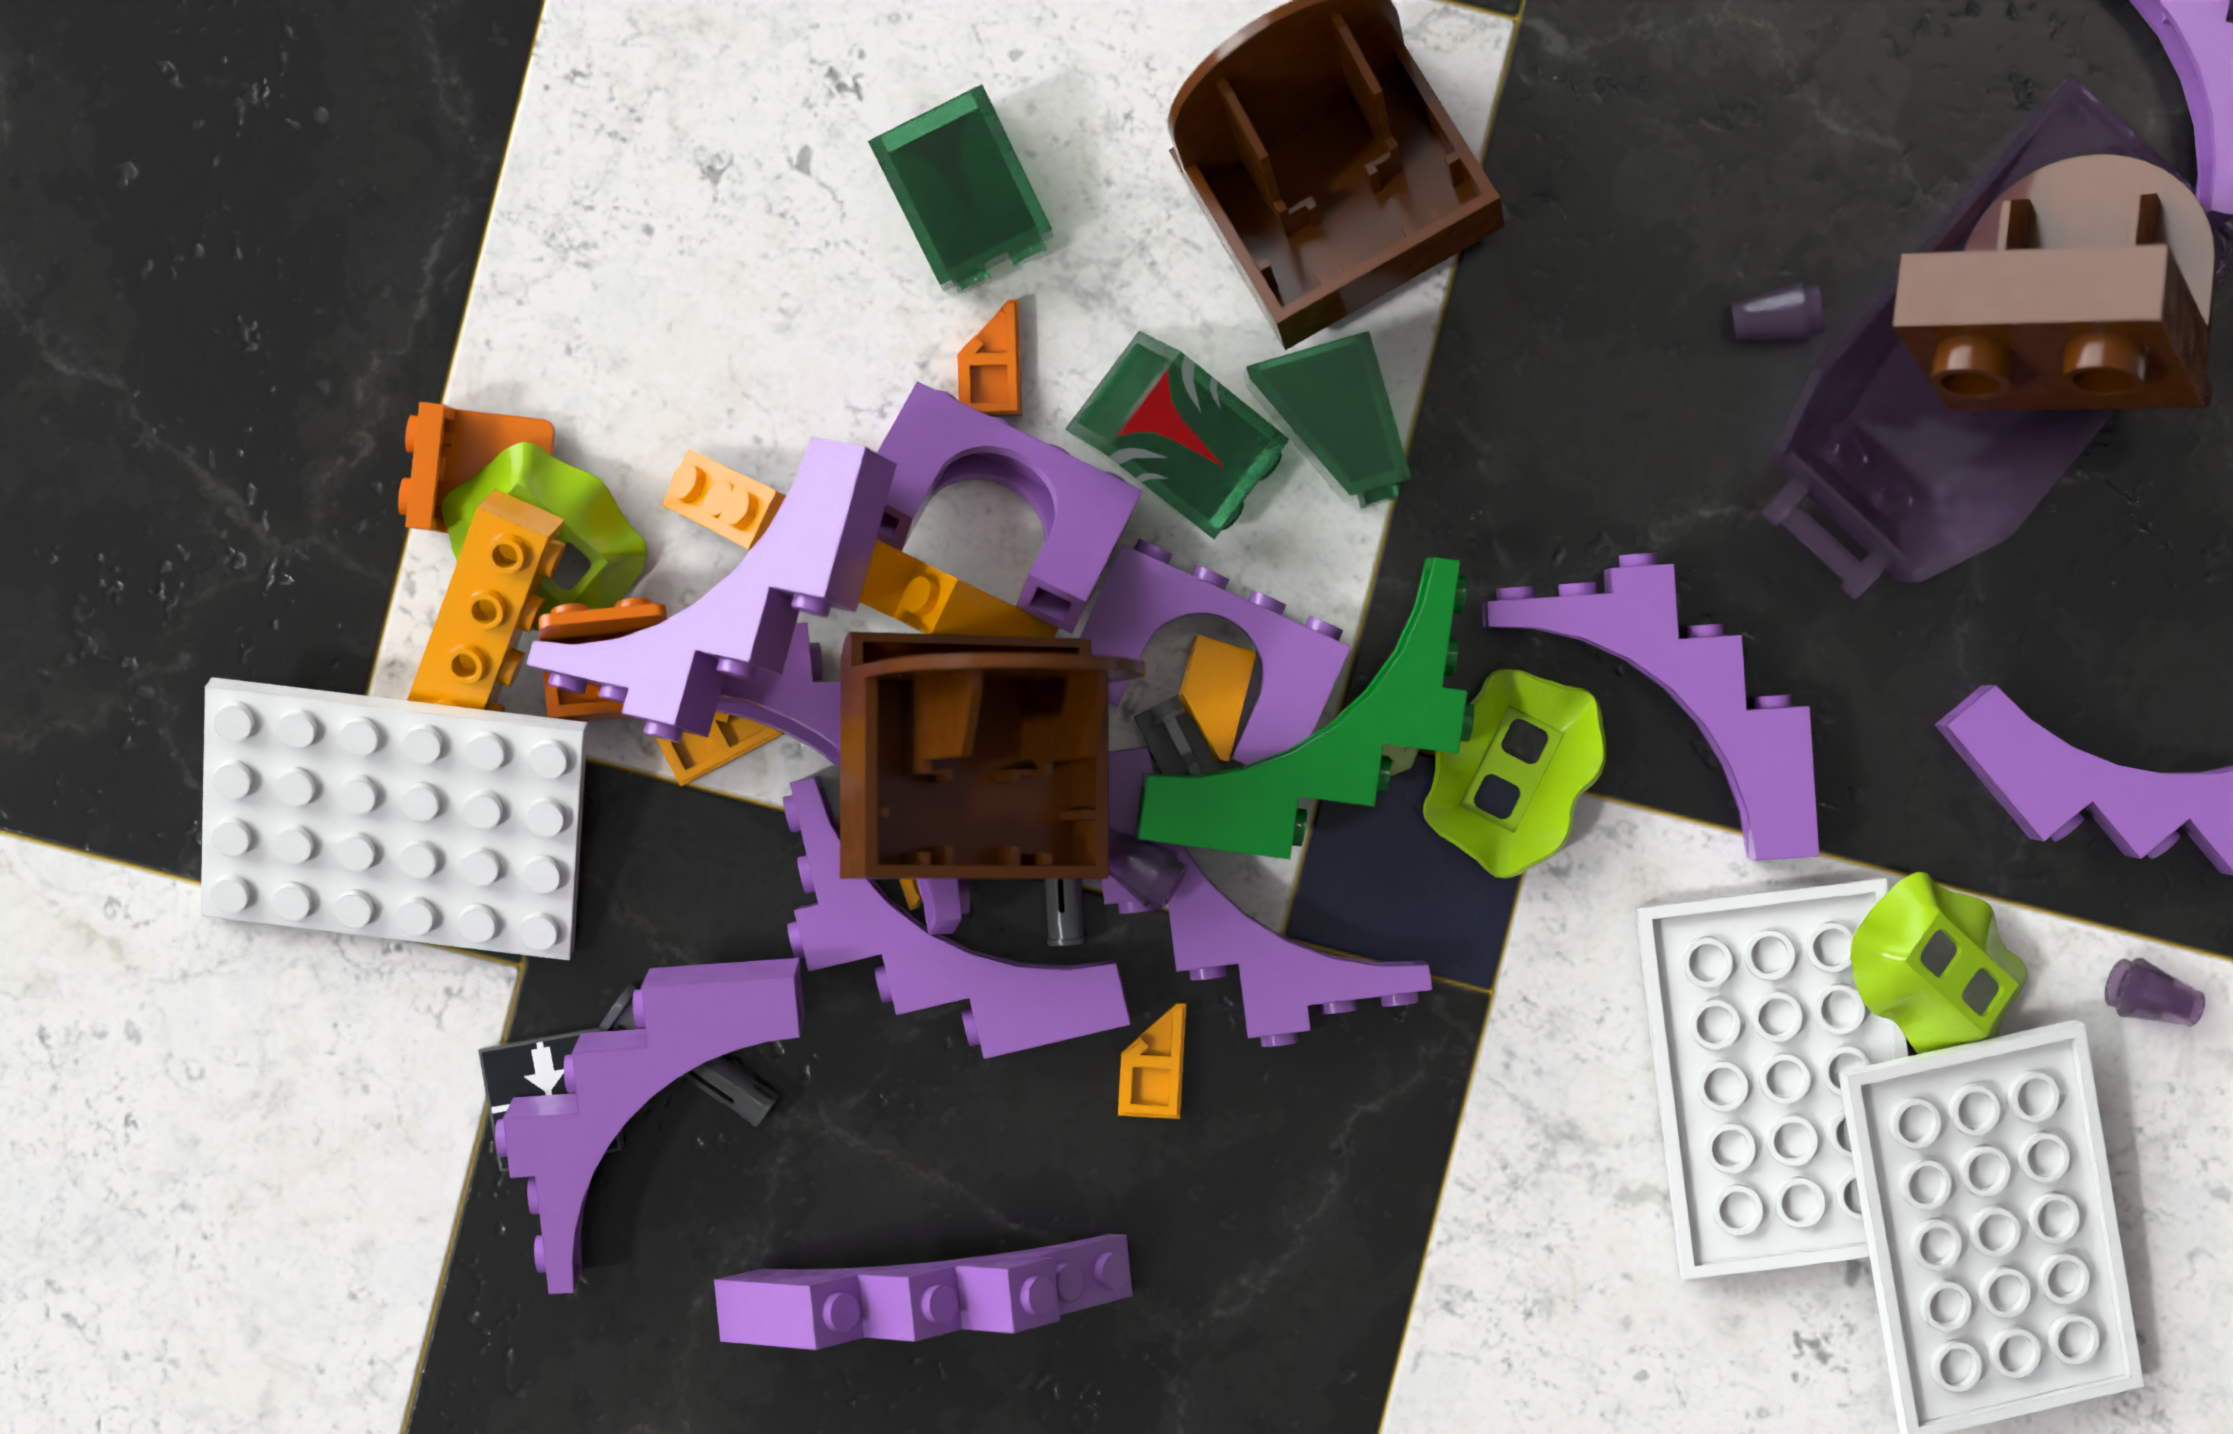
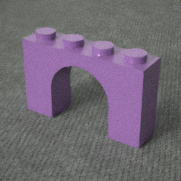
[876,381,1143,634]
[1080,539,1351,765]

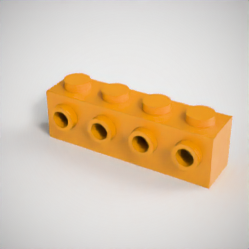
[407,489,566,712]

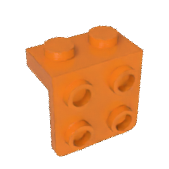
[398,402,555,533]
[538,597,668,722]

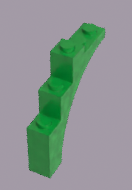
[1134,557,1475,860]

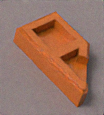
[957,299,1022,417]

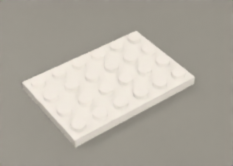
[201,677,588,960]
[1635,877,1909,1280]
[1838,1020,2145,1434]

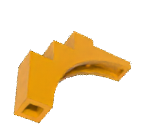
[662,449,1059,638]

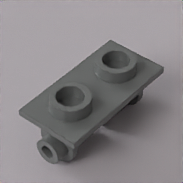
[1133,694,1229,775]

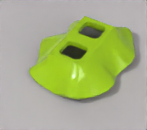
[441,442,648,632]
[1423,669,1607,879]
[1850,872,2027,1054]

